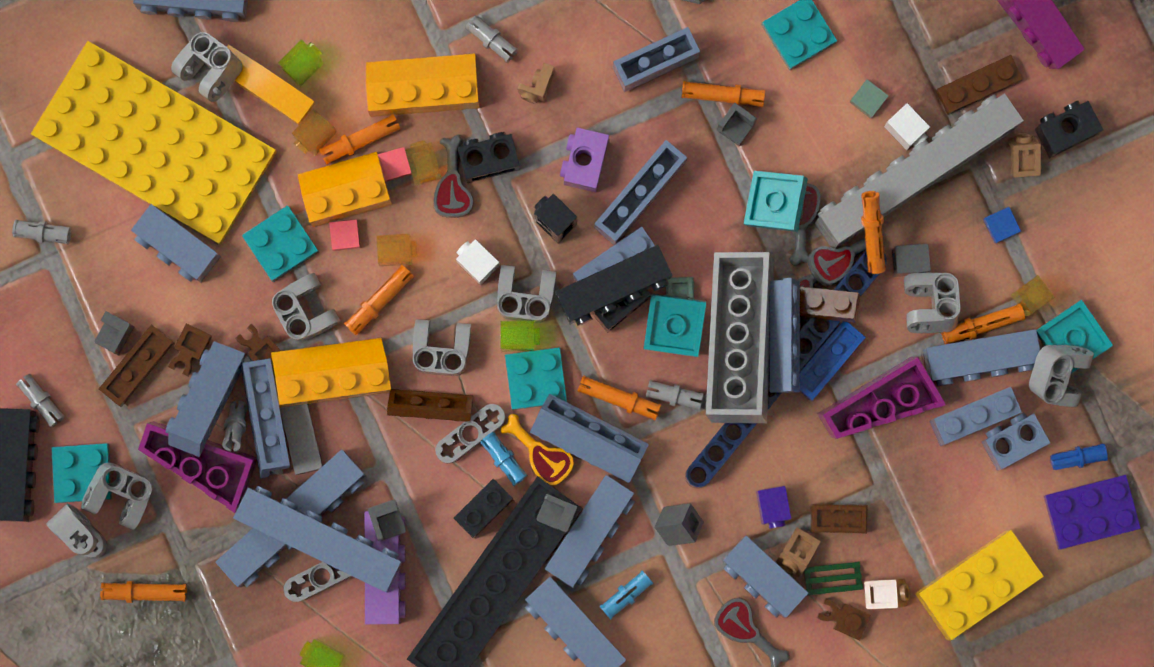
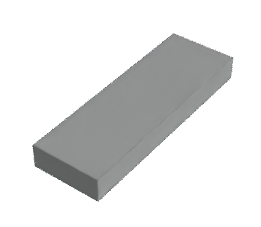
[280,404,323,475]

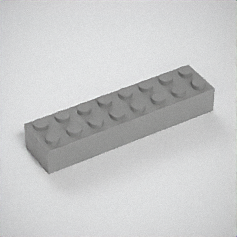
[815,93,1024,249]

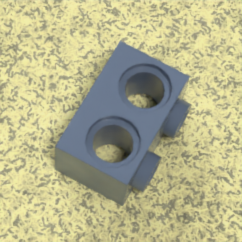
[981,412,1050,471]

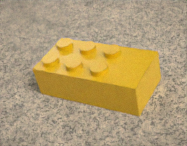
[915,530,1044,640]

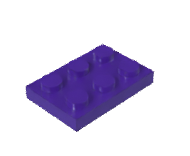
[1044,475,1141,550]

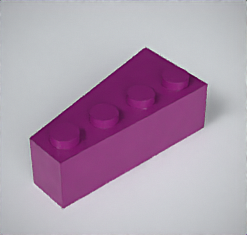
[997,0,1085,69]
[817,357,946,439]
[138,421,257,513]

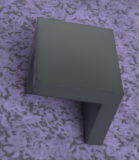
[717,102,757,146]
[892,244,931,277]
[95,311,134,356]
[537,494,578,533]
[368,500,406,541]
[654,503,704,546]

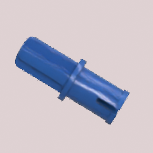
[1050,444,1108,470]

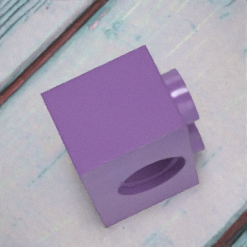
[560,128,609,193]

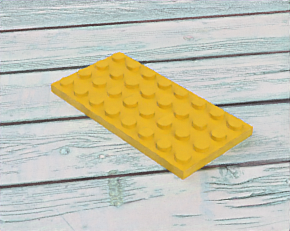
[31,41,277,245]

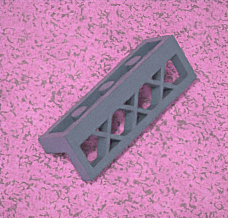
[770,278,800,393]
[241,359,290,478]

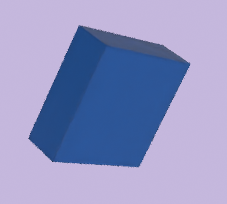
[983,207,1021,244]

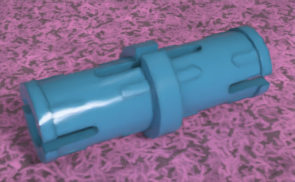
[480,432,528,486]
[600,570,653,620]

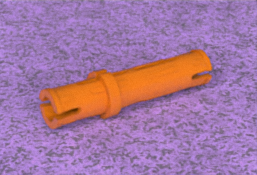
[681,80,765,108]
[319,114,401,165]
[861,191,886,274]
[343,265,414,336]
[941,304,1025,345]
[577,375,661,421]
[100,581,187,603]

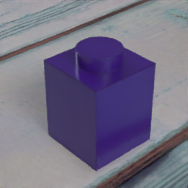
[756,486,791,529]

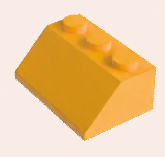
[297,152,392,227]

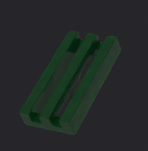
[804,562,863,596]

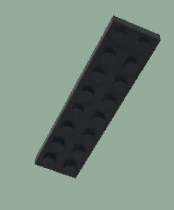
[407,476,583,667]

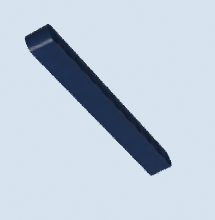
[685,252,887,489]

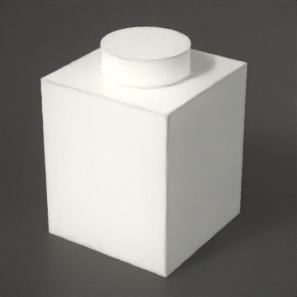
[884,103,930,150]
[456,239,500,285]

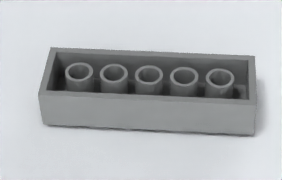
[706,252,774,423]

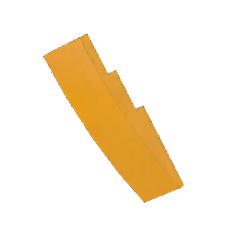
[224,44,316,126]

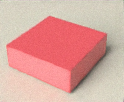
[378,147,412,182]
[329,220,360,251]

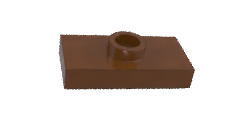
[810,504,868,534]

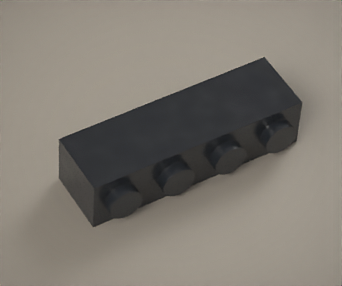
[556,245,672,326]
[0,408,40,522]

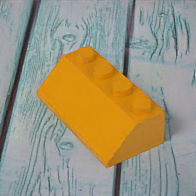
[366,54,480,117]
[271,338,391,408]

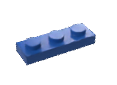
[800,321,866,401]

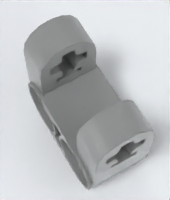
[171,32,242,102]
[497,265,556,323]
[904,272,960,333]
[272,273,341,342]
[413,319,471,376]
[1029,345,1094,407]
[81,463,152,530]
[46,504,107,559]

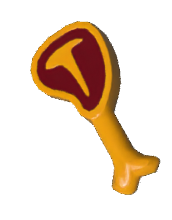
[501,414,574,486]

